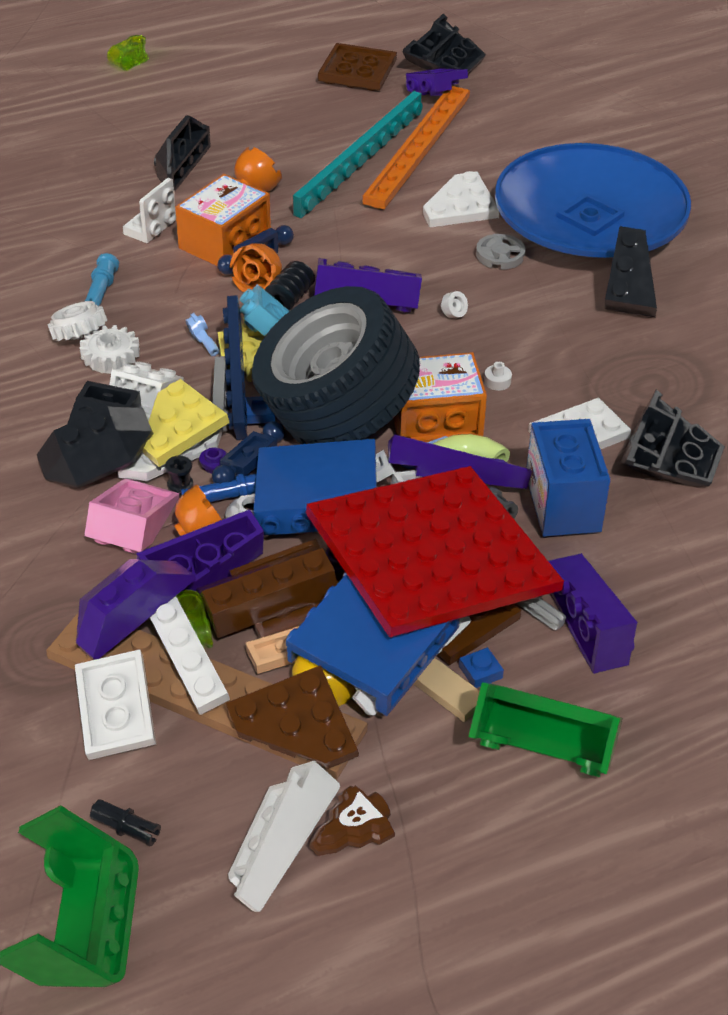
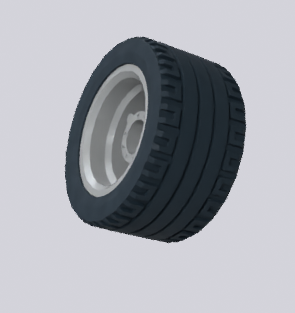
[252,286,420,444]

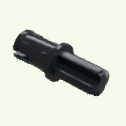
[90,799,161,846]

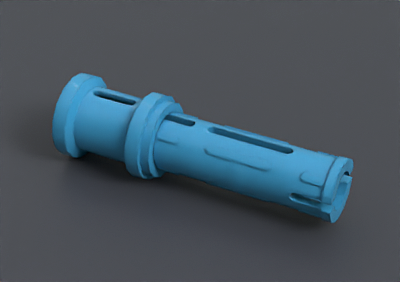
[85,253,119,306]

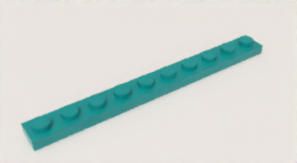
[293,91,423,218]

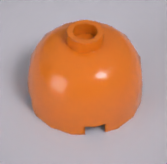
[234,147,282,193]
[230,243,282,292]
[174,484,222,536]

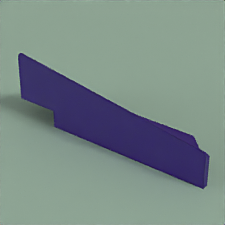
[388,435,532,489]

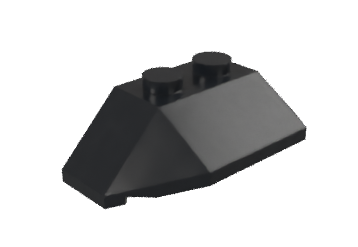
[154,115,211,191]
[37,406,154,488]

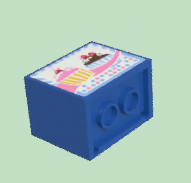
[526,419,611,536]

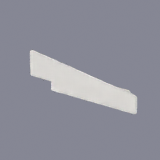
[228,761,340,912]

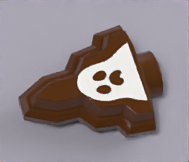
[310,785,395,856]

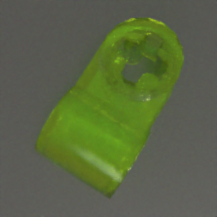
[107,35,148,71]
[175,590,213,648]

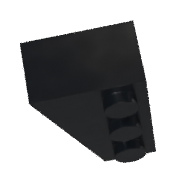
[605,226,657,318]

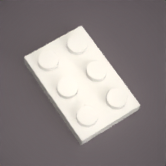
[528,397,631,450]
[75,649,156,760]

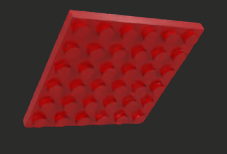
[306,466,564,637]

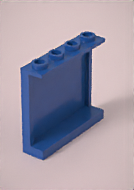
[254,439,377,536]
[286,572,460,716]

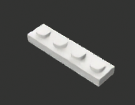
[150,597,230,715]

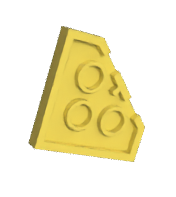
[142,379,230,467]

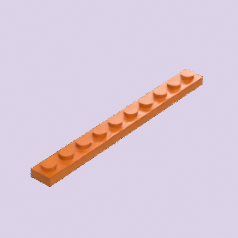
[363,86,470,209]

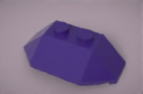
[76,559,196,660]

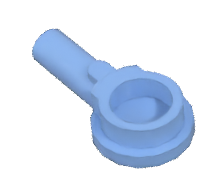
[185,313,220,356]

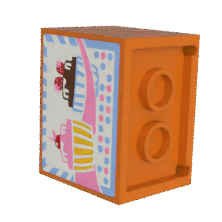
[175,174,271,266]
[393,352,487,443]

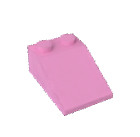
[84,478,180,553]

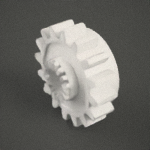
[47,301,107,341]
[80,325,140,374]

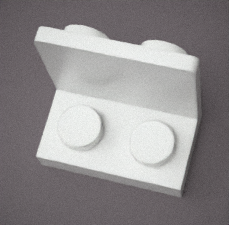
[123,178,176,243]
[109,362,184,414]

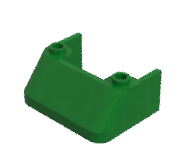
[468,682,623,777]
[0,805,139,987]

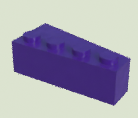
[137,509,264,609]
[549,553,638,674]

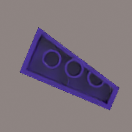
[314,258,422,312]

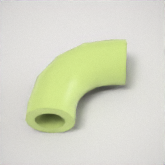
[433,434,510,462]

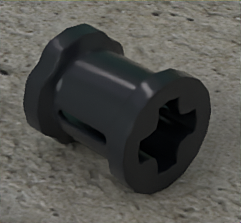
[165,455,194,495]

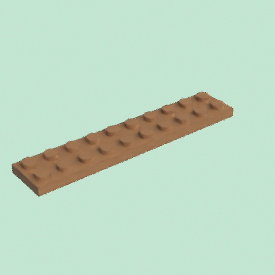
[46,612,368,780]

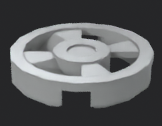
[476,234,525,270]

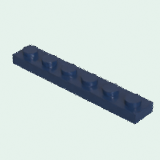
[223,295,248,440]

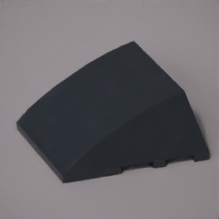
[403,13,486,73]
[620,389,725,487]

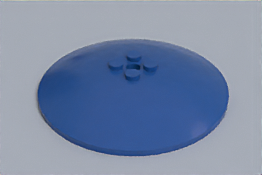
[495,143,691,258]

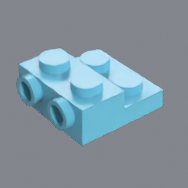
[240,284,289,336]

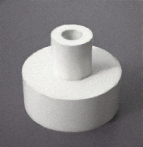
[441,291,468,318]
[484,362,512,391]

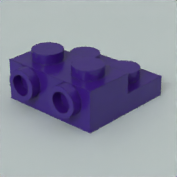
[406,69,468,96]

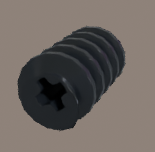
[265,261,315,311]

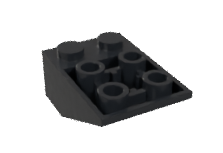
[67,381,142,424]

